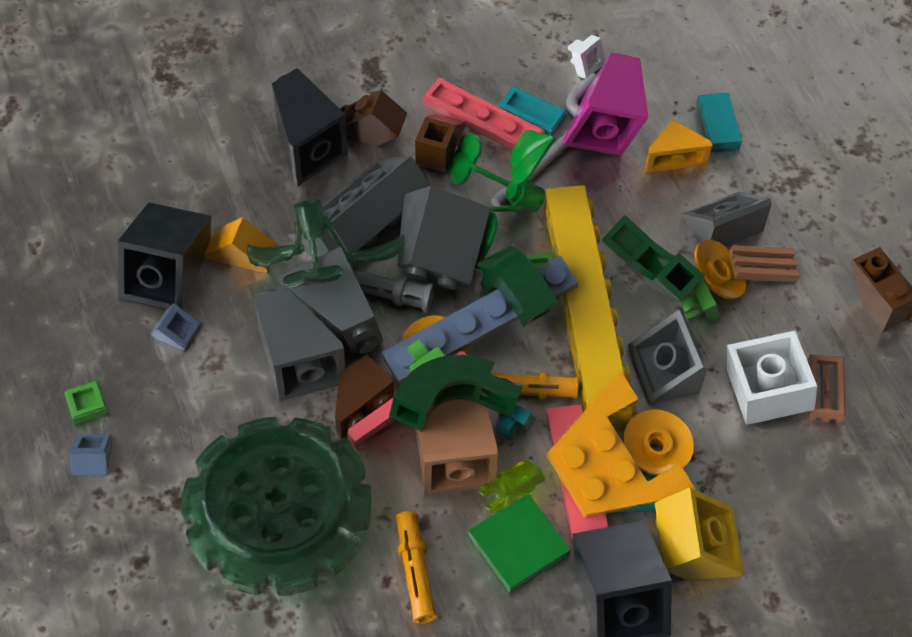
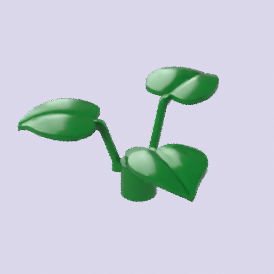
[449,130,556,270]

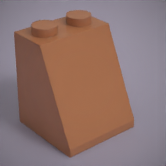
[415,399,498,495]

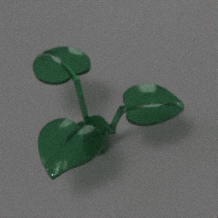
[247,199,404,287]

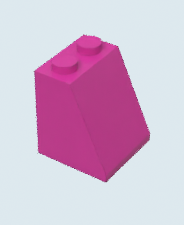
[563,52,649,156]

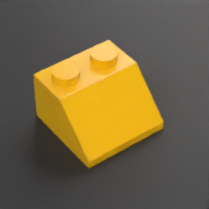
[654,487,745,580]

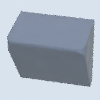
[150,303,202,350]
[69,434,113,476]

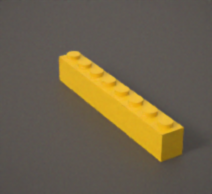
[544,185,637,432]

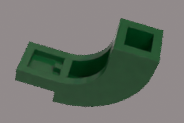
[602,215,704,303]
[477,246,559,327]
[389,355,522,432]

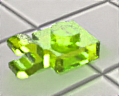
[478,459,546,513]

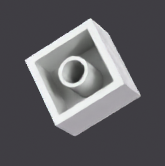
[726,330,817,425]

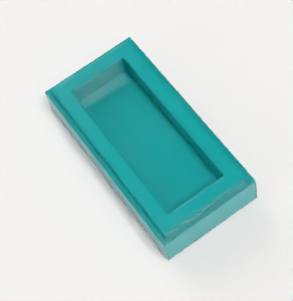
[498,86,567,137]
[697,93,742,151]

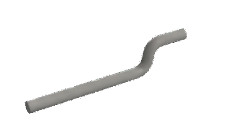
[491,73,597,206]

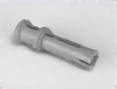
[353,270,436,313]

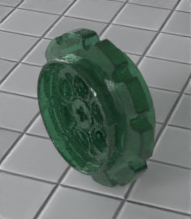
[181,417,372,596]

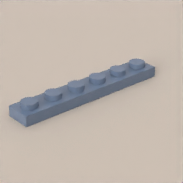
[381,255,578,385]

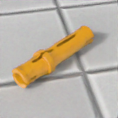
[491,372,578,400]
[395,510,437,624]

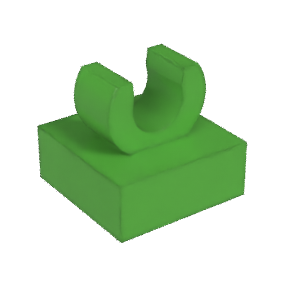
[680,278,722,323]
[407,339,445,373]

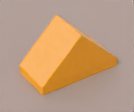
[645,120,712,173]
[204,217,278,273]

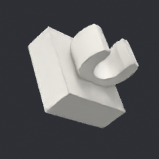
[568,35,606,79]

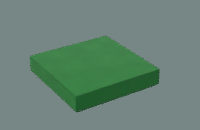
[468,494,571,593]

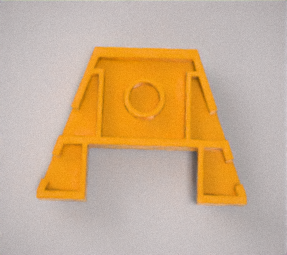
[546,372,696,518]

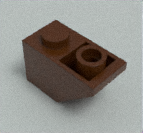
[340,90,407,146]
[415,114,466,173]
[851,247,912,332]
[335,354,394,439]

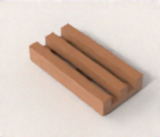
[729,245,801,282]
[807,354,846,424]

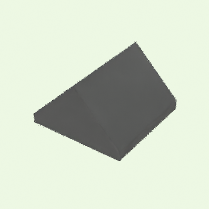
[683,192,772,246]
[628,309,707,404]

